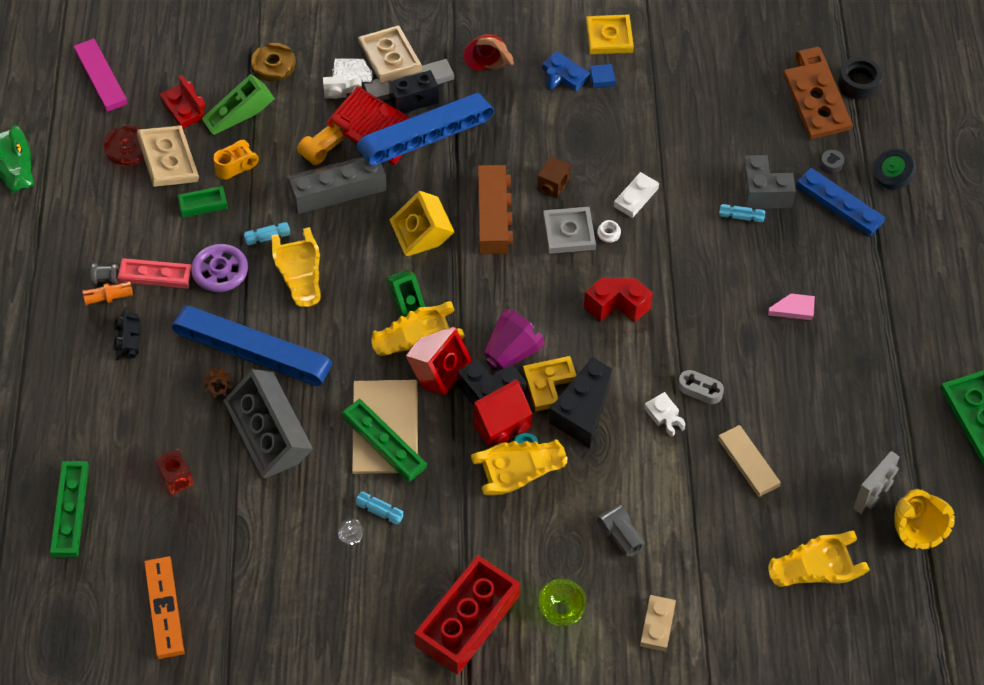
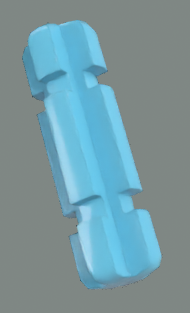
[719,204,765,222]
[244,222,290,245]
[356,492,403,524]

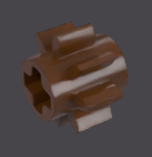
[203,366,233,398]

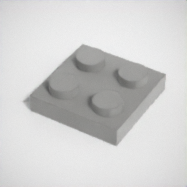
[543,207,596,254]
[853,451,899,514]

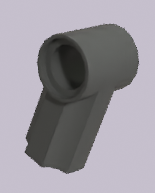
[597,504,645,557]

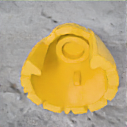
[894,489,955,549]

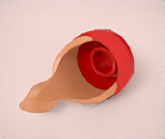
[463,34,514,70]

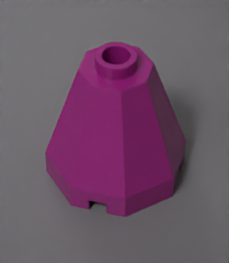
[484,309,545,370]

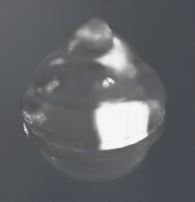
[338,519,363,545]

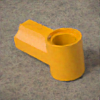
[297,125,344,166]

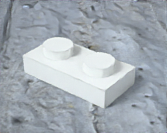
[614,172,659,218]

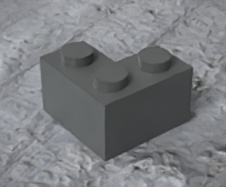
[741,155,796,209]

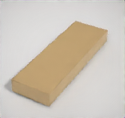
[718,425,781,497]

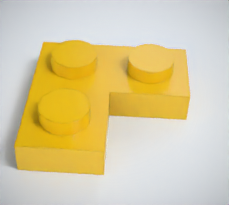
[523,356,576,412]

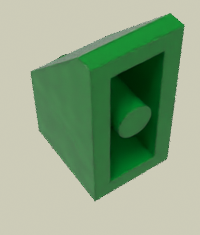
[386,270,425,317]

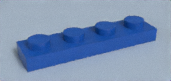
[796,168,885,236]

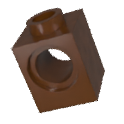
[537,156,571,198]

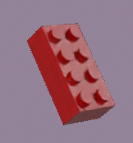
[414,555,520,675]

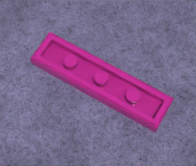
[74,39,128,112]

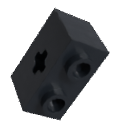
[389,70,439,114]

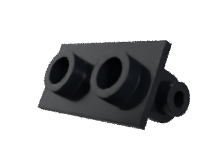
[113,307,140,360]

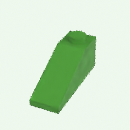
[202,74,275,135]

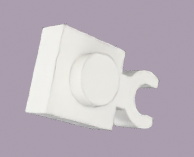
[323,76,362,99]
[644,392,686,437]

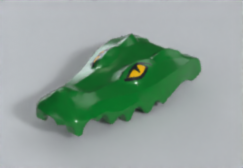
[0,125,35,194]

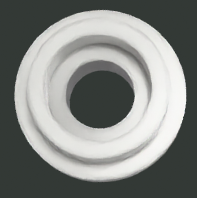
[597,220,621,243]

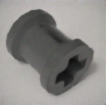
[91,263,119,285]

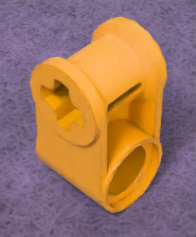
[213,140,259,180]

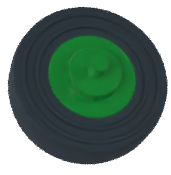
[873,148,916,190]

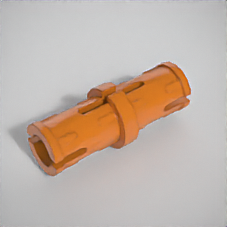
[82,281,133,305]

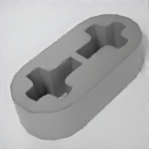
[678,370,724,404]

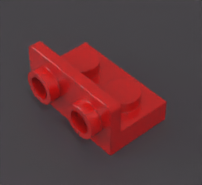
[160,75,206,128]

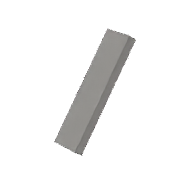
[363,59,454,101]

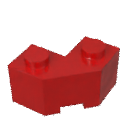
[584,278,653,322]

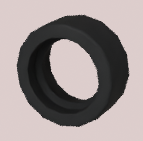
[838,57,882,100]

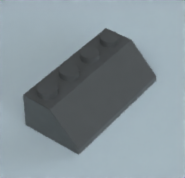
[285,156,386,214]
[223,369,313,478]

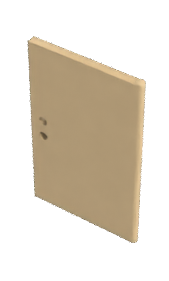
[352,380,418,474]

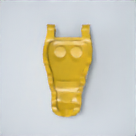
[271,227,320,307]
[371,302,465,356]
[471,440,567,495]
[768,531,870,587]

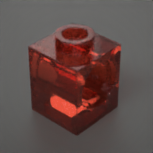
[155,449,194,495]

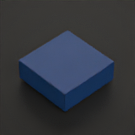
[590,64,615,88]

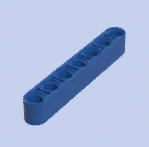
[356,93,494,165]
[172,305,332,386]

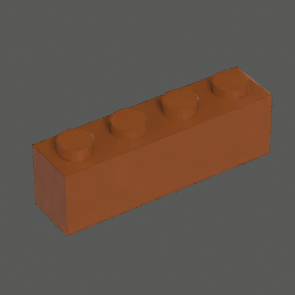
[478,165,513,254]

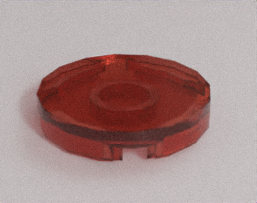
[104,125,144,165]

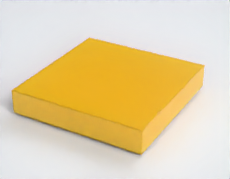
[586,15,634,54]

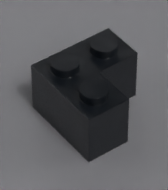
[457,359,526,406]

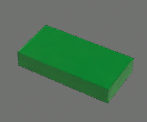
[178,186,228,218]

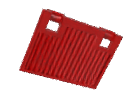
[326,86,410,165]

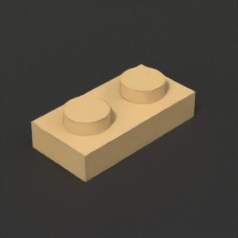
[640,595,676,652]

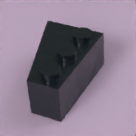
[549,357,612,448]

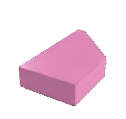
[768,294,815,320]

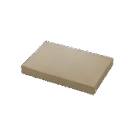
[358,26,422,83]
[137,126,199,187]

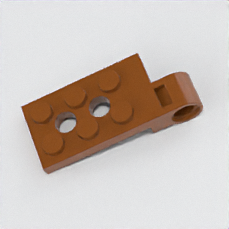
[783,46,853,140]

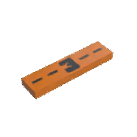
[144,556,185,659]

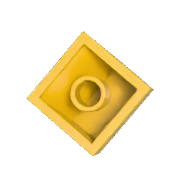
[390,191,454,256]

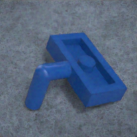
[542,51,590,92]

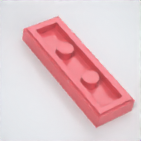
[117,258,192,289]

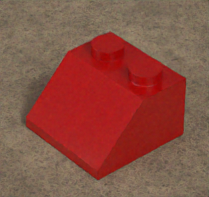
[406,327,472,396]
[474,379,532,448]

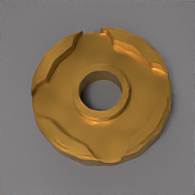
[251,43,296,81]

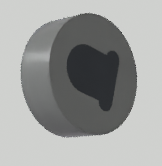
[821,150,844,173]

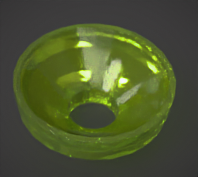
[538,579,586,626]

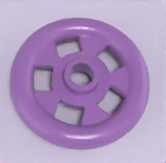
[191,244,248,292]

